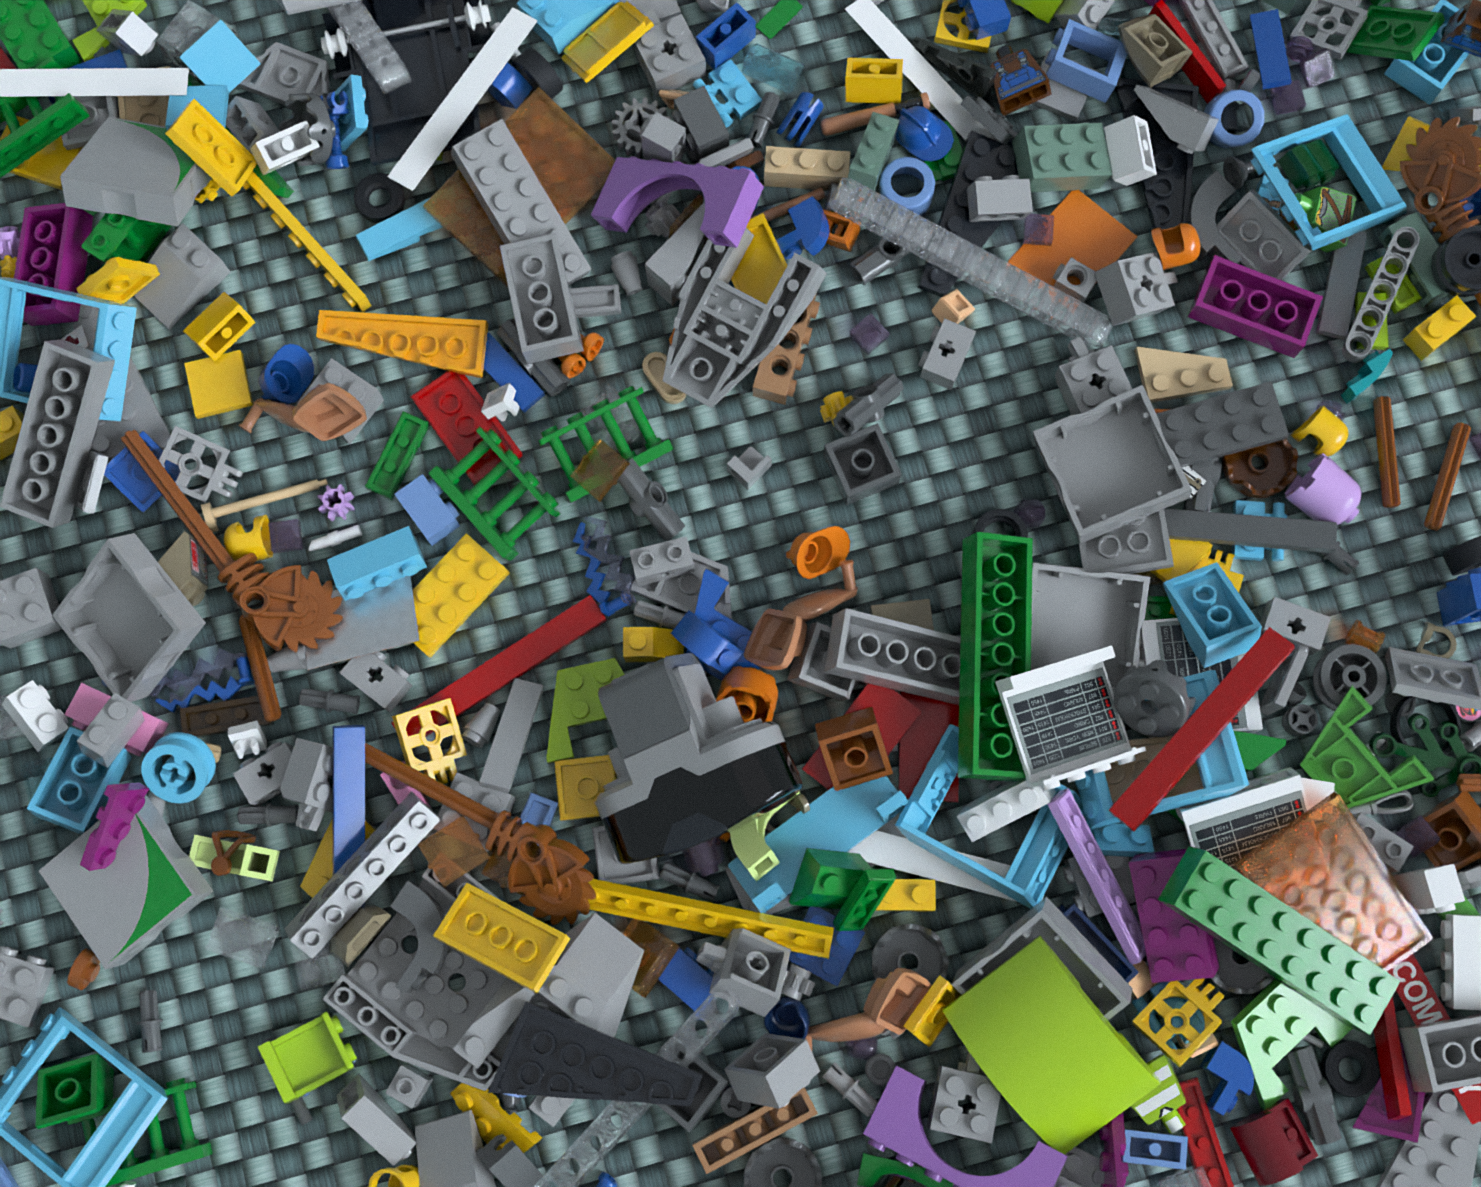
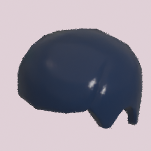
[764,996,810,1039]

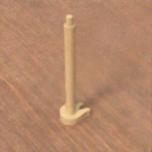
[201,479,328,532]

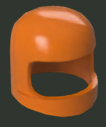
[1151,223,1201,270]

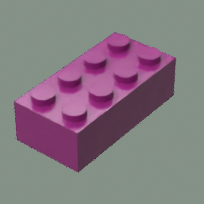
[14,203,93,326]
[1187,255,1323,358]
[1129,848,1219,983]

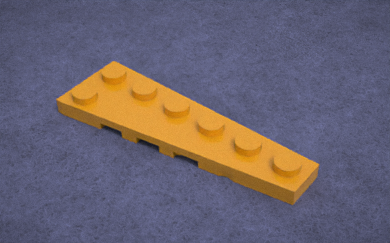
[316,310,489,378]

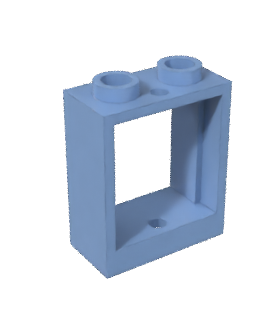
[1045,19,1127,103]

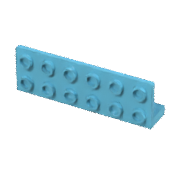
[728,776,908,913]

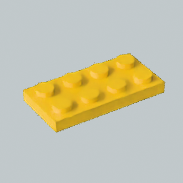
[412,533,510,658]
[433,883,570,994]

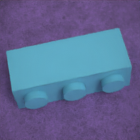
[327,526,427,601]

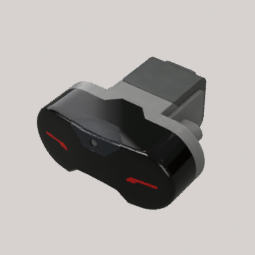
[595,653,803,864]

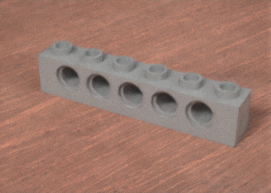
[284,791,441,959]

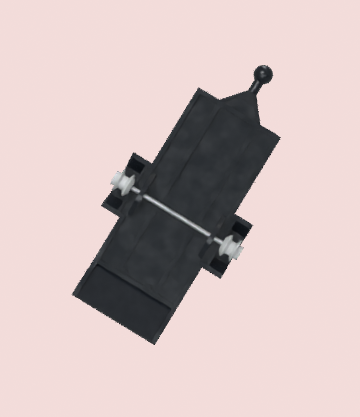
[321,0,491,166]

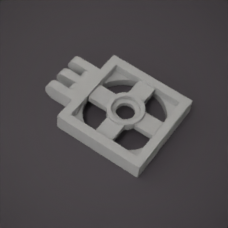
[1290,0,1368,60]
[159,426,243,503]

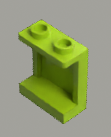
[258,1011,357,1104]

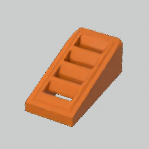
[823,209,861,252]

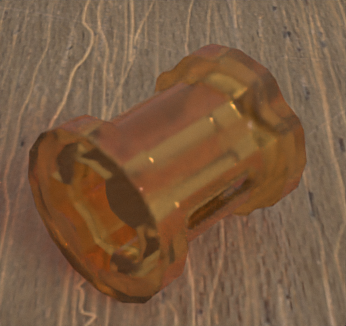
[1345,620,1385,654]

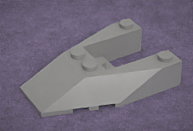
[663,228,827,408]
[453,913,644,1127]

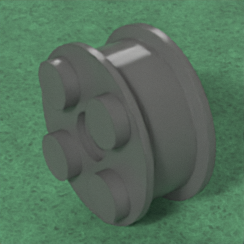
[1312,644,1387,711]

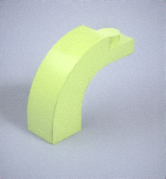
[730,772,800,882]
[189,835,280,882]

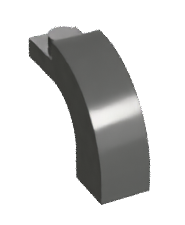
[1188,171,1242,264]
[390,881,448,994]

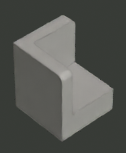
[727,447,772,490]

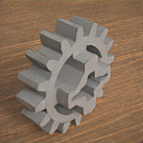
[612,97,671,159]

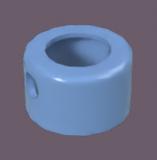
[1204,89,1264,148]
[877,157,935,222]

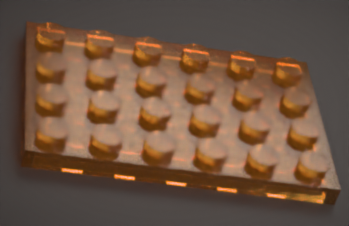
[423,87,616,286]
[1234,792,1434,972]

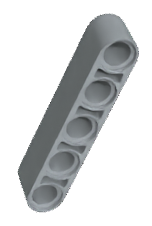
[1342,226,1420,363]

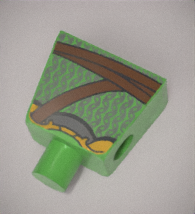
[1295,187,1356,253]

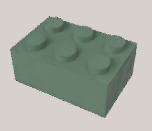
[1012,123,1112,193]

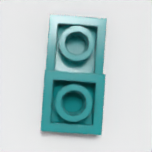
[1341,349,1393,404]

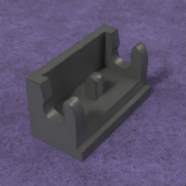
[476,1134,546,1187]

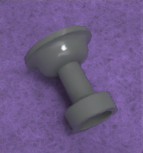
[1223,156,1264,189]

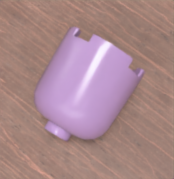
[1284,453,1362,525]

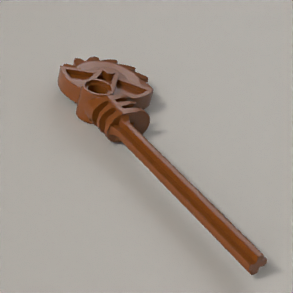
[1400,116,1481,307]
[121,430,343,653]
[365,743,596,925]

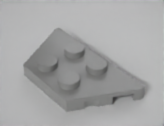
[236,42,329,109]
[627,552,732,619]

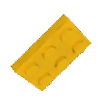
[165,99,257,197]

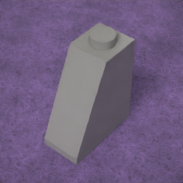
[336,1073,417,1166]

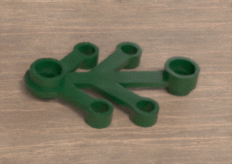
[1369,713,1481,797]

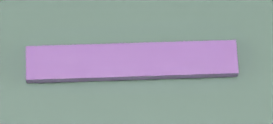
[1047,788,1146,965]

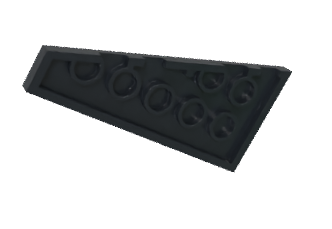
[1115,78,1199,229]
[917,130,1018,297]
[488,1001,703,1106]

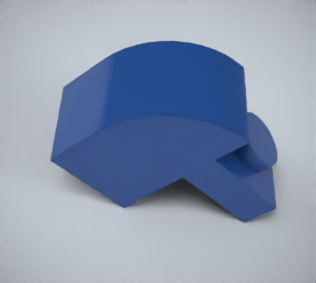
[487,62,533,109]
[776,196,829,259]
[671,610,744,675]
[1199,1040,1254,1116]

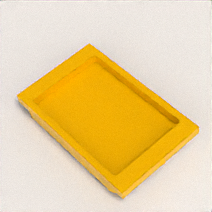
[561,1,654,83]
[0,116,83,190]
[731,213,788,304]

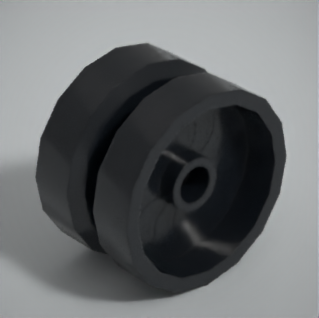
[1431,226,1481,297]

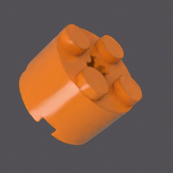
[716,666,778,723]

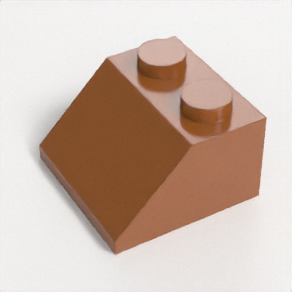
[815,707,893,791]
[1406,791,1481,871]

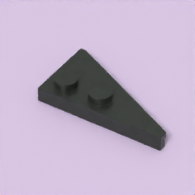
[911,36,997,101]

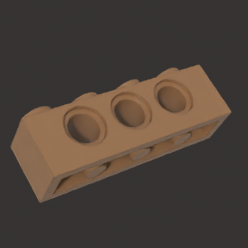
[753,293,820,405]
[692,1087,818,1174]

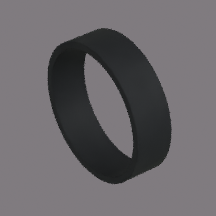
[1390,696,1461,755]

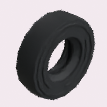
[354,173,405,223]
[1321,1040,1379,1097]

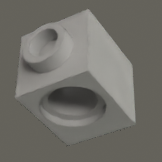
[1053,258,1097,306]
[385,1063,434,1109]

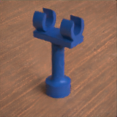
[319,91,349,169]

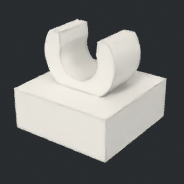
[481,383,519,421]
[228,721,267,759]

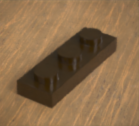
[180,696,274,737]

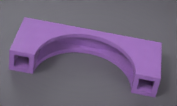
[591,156,764,248]
[863,1065,1068,1187]

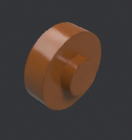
[67,948,100,990]

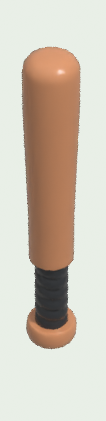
[820,92,930,136]

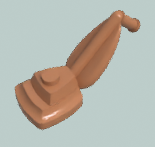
[239,383,367,441]
[744,560,858,670]
[805,968,932,1051]

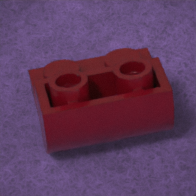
[1230,1098,1318,1186]

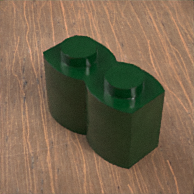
[1277,139,1340,190]

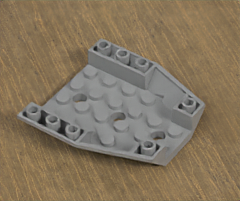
[323,852,520,1091]

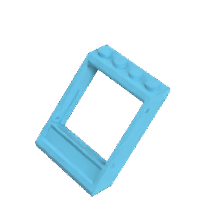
[1250,114,1407,251]
[0,277,137,421]
[1075,670,1249,829]
[895,724,1083,909]
[0,1007,168,1187]

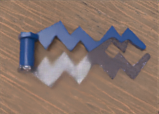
[573,516,636,617]
[151,649,255,713]

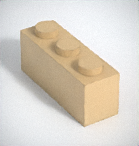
[764,146,850,190]

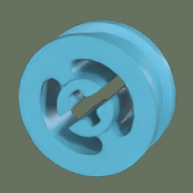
[141,732,216,803]

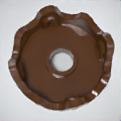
[1222,439,1298,498]

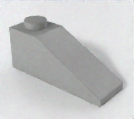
[1134,85,1219,154]

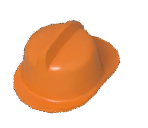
[786,526,850,579]

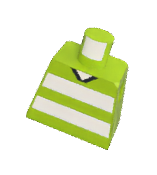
[1131,1053,1186,1134]

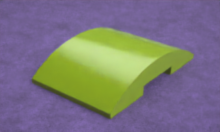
[943,935,1161,1154]

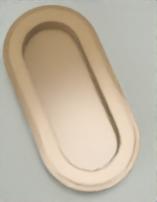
[642,352,687,404]

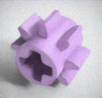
[0,226,21,259]
[318,484,355,521]

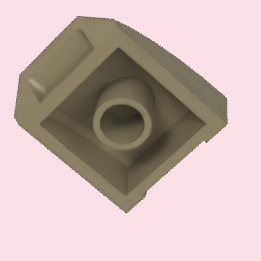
[1117,14,1193,88]
[329,904,391,967]

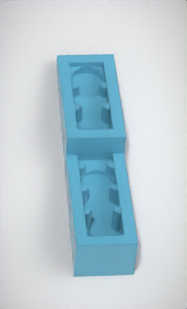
[356,183,471,261]

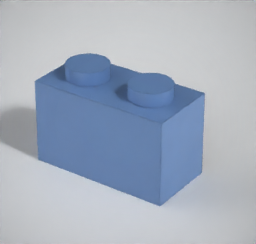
[394,474,460,546]
[1121,1128,1188,1170]

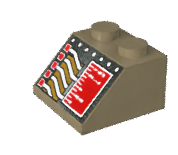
[158,531,208,606]

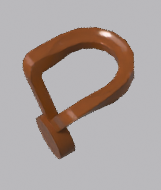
[211,830,256,876]

